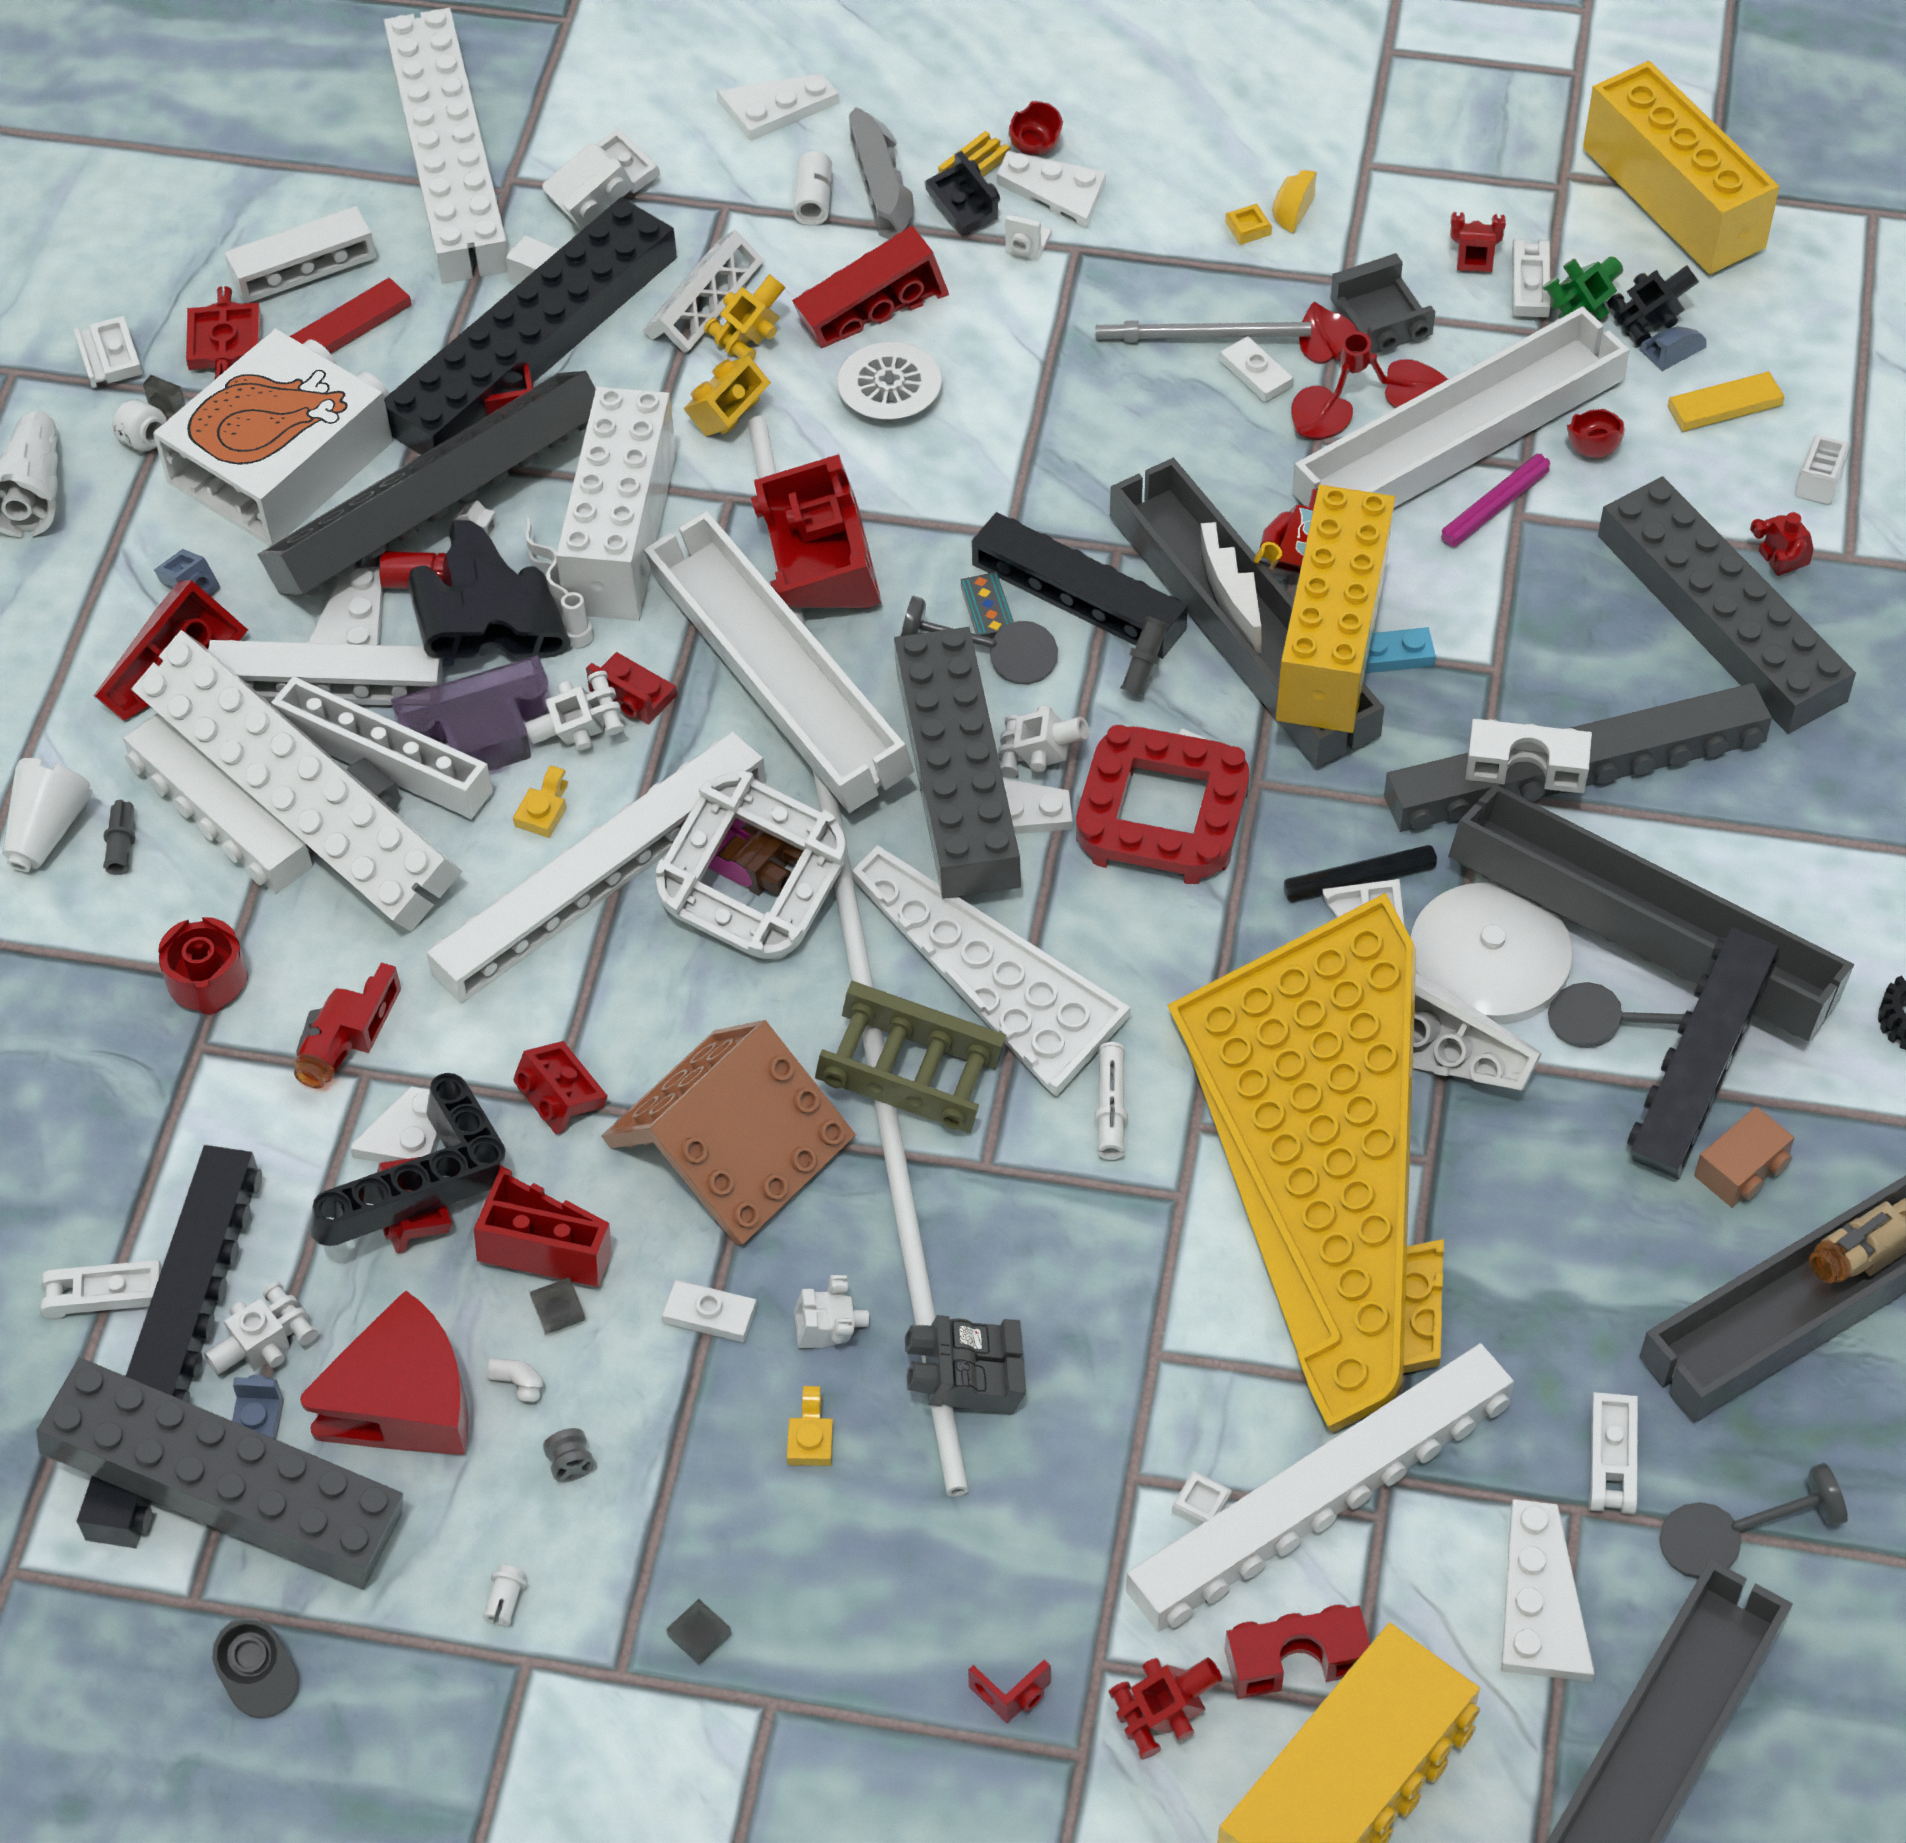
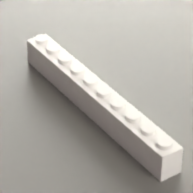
[426,731,766,1004]
[1126,1343,1514,1633]

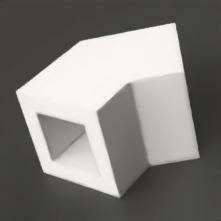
[453,500,498,538]

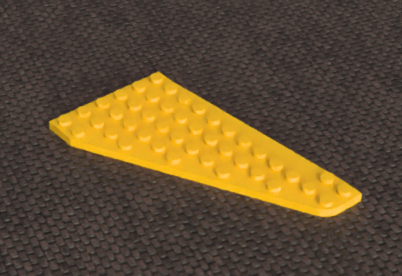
[1167,893,1416,1433]

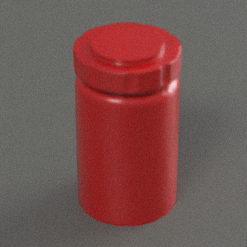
[379,551,447,589]

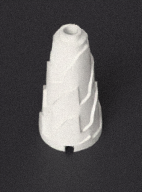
[0,411,58,538]

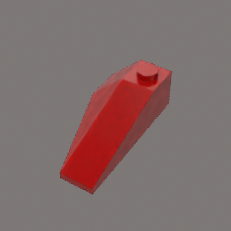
[93,580,248,721]

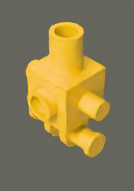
[704,274,786,360]

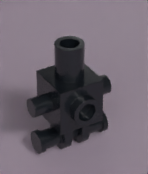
[1607,265,1699,347]

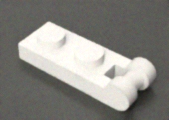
[1512,238,1550,317]
[40,1260,162,1319]
[1589,1392,1638,1514]

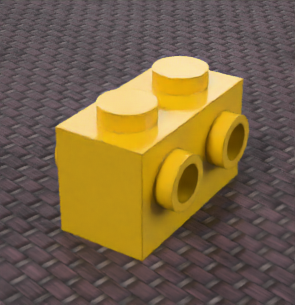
[683,355,771,436]

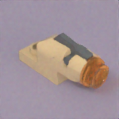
[1809,1198,1906,1284]

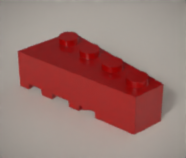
[792,225,950,349]

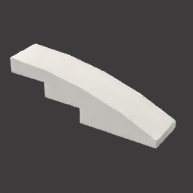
[1201,522,1262,654]

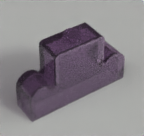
[390,655,551,771]

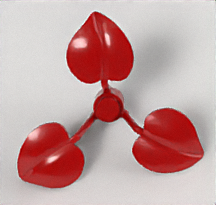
[1291,302,1448,439]

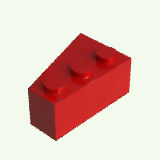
[474,1166,612,1288]

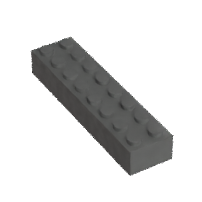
[1598,476,1856,734]
[894,627,1021,899]
[36,1357,403,1590]

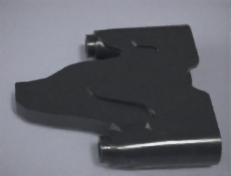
[408,520,570,658]

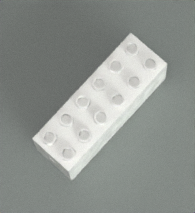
[556,387,676,621]

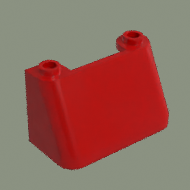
[751,454,882,608]

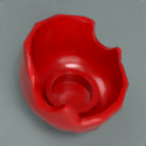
[1008,101,1063,156]
[1567,409,1625,458]

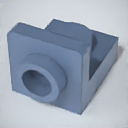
[154,549,220,595]
[232,1375,284,1439]

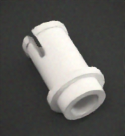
[482,1565,526,1626]

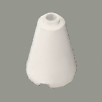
[2,758,93,872]

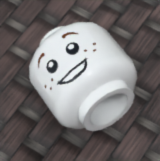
[112,399,167,451]

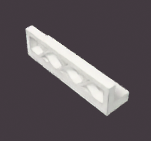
[642,229,764,353]

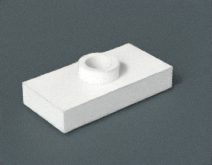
[1219,336,1294,402]
[662,1280,757,1343]

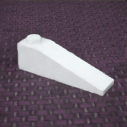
[1413,973,1542,1090]

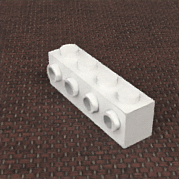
[224,206,376,304]

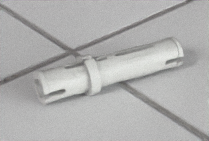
[1095,1042,1128,1160]

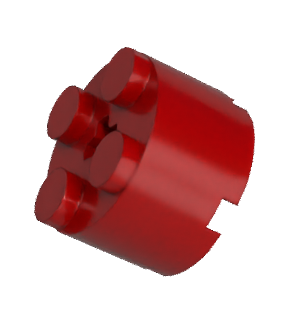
[158,917,248,1015]

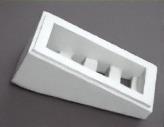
[1795,435,1851,504]

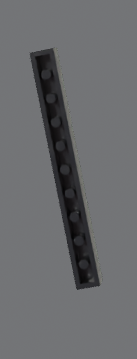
[76,1145,262,1549]

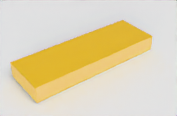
[1668,371,1785,432]

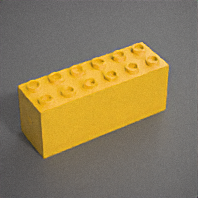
[1583,60,1780,275]
[1275,484,1395,733]
[1217,1622,1481,1843]

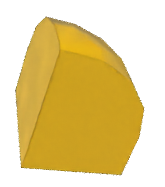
[1272,170,1317,233]

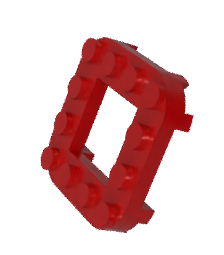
[1076,725,1249,884]

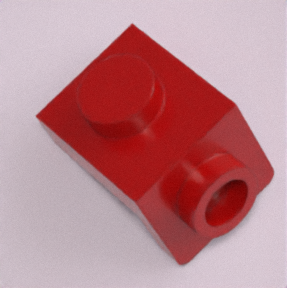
[785,492,846,543]

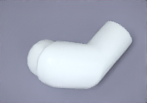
[487,1358,543,1402]

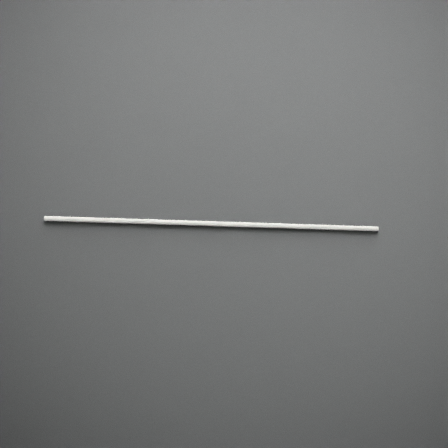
[748,416,968,1497]

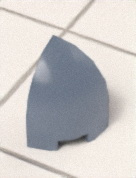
[1639,326,1706,371]

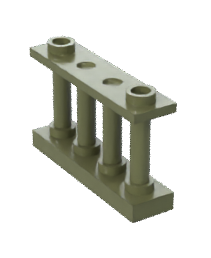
[815,981,1007,1134]

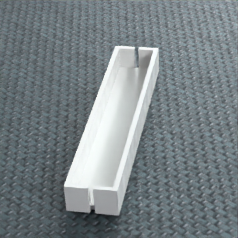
[384,8,508,284]
[1292,306,1630,507]
[644,510,914,813]
[131,630,462,932]

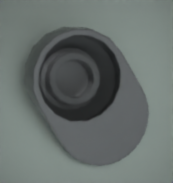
[212,1618,297,1717]

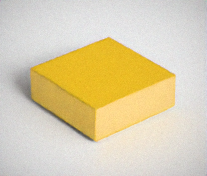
[1225,203,1272,245]

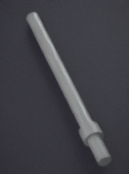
[1095,321,1311,343]

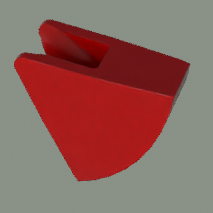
[300,1291,469,1455]

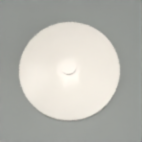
[1411,882,1573,1024]

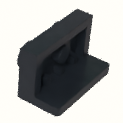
[925,151,1000,236]

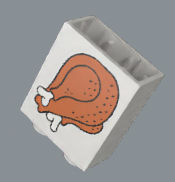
[153,328,393,546]

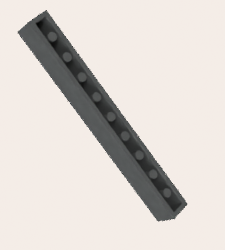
[1384,683,1772,832]

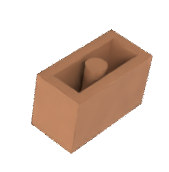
[1694,1106,1795,1208]

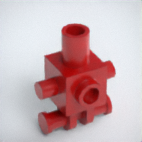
[1108,1657,1223,1759]

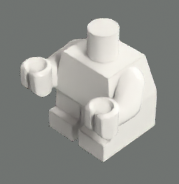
[794,1275,869,1348]

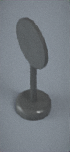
[901,596,1058,685]
[1548,982,1684,1047]
[1659,1463,1848,1578]

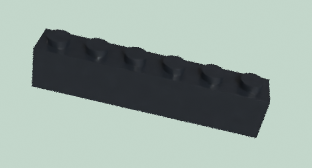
[972,512,1188,659]
[1627,927,1779,1179]

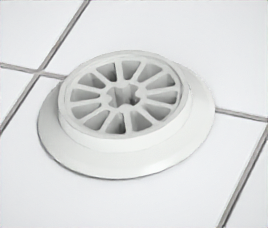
[837,342,942,420]

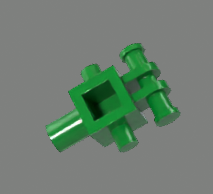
[1542,257,1623,320]

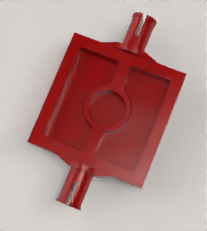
[186,286,261,379]

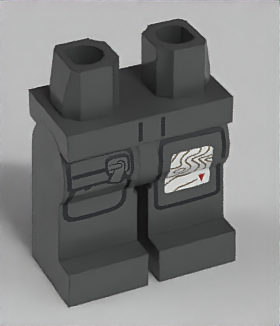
[904,1315,1026,1414]

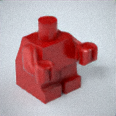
[1450,212,1506,272]
[1750,512,1814,576]

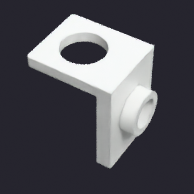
[1005,214,1052,261]

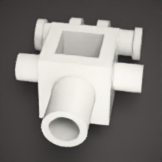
[525,671,625,750]
[998,705,1089,778]
[204,1282,318,1375]

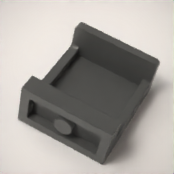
[1330,253,1435,354]

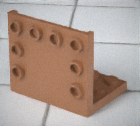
[601,1020,856,1245]

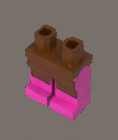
[708,818,803,896]

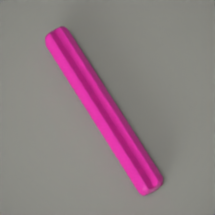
[1441,453,1551,547]

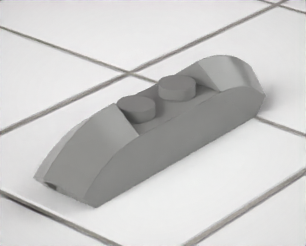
[849,107,914,240]

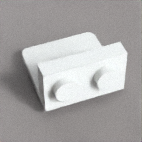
[542,143,634,231]

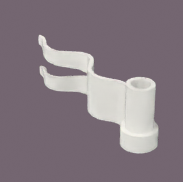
[525,518,594,648]

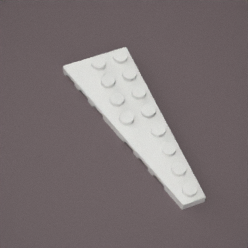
[852,845,1131,1096]

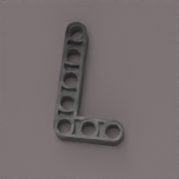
[310,1073,506,1246]

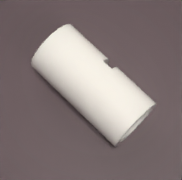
[793,151,832,226]

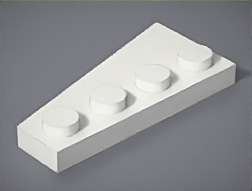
[1501,1499,1595,1682]

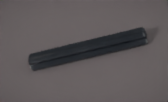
[1284,845,1437,902]

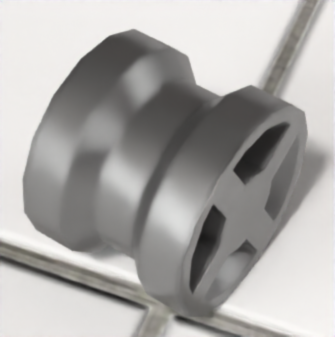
[543,1428,595,1482]

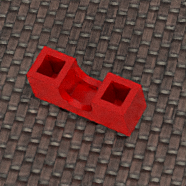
[1224,1605,1370,1699]

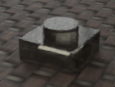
[143,375,186,417]
[529,1277,585,1335]
[666,1599,732,1665]

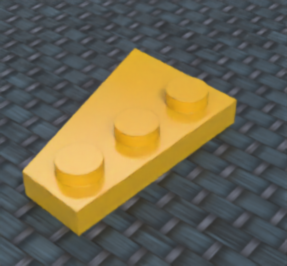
[1403,1239,1444,1374]

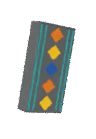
[960,572,1013,638]

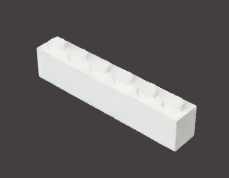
[208,640,443,707]
[271,676,493,819]
[123,714,313,894]

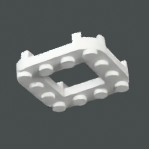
[656,770,846,960]

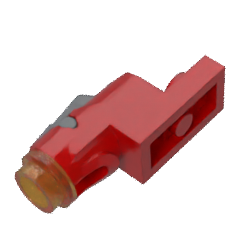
[294,963,401,1089]

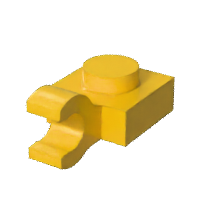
[513,765,568,838]
[787,1386,833,1466]

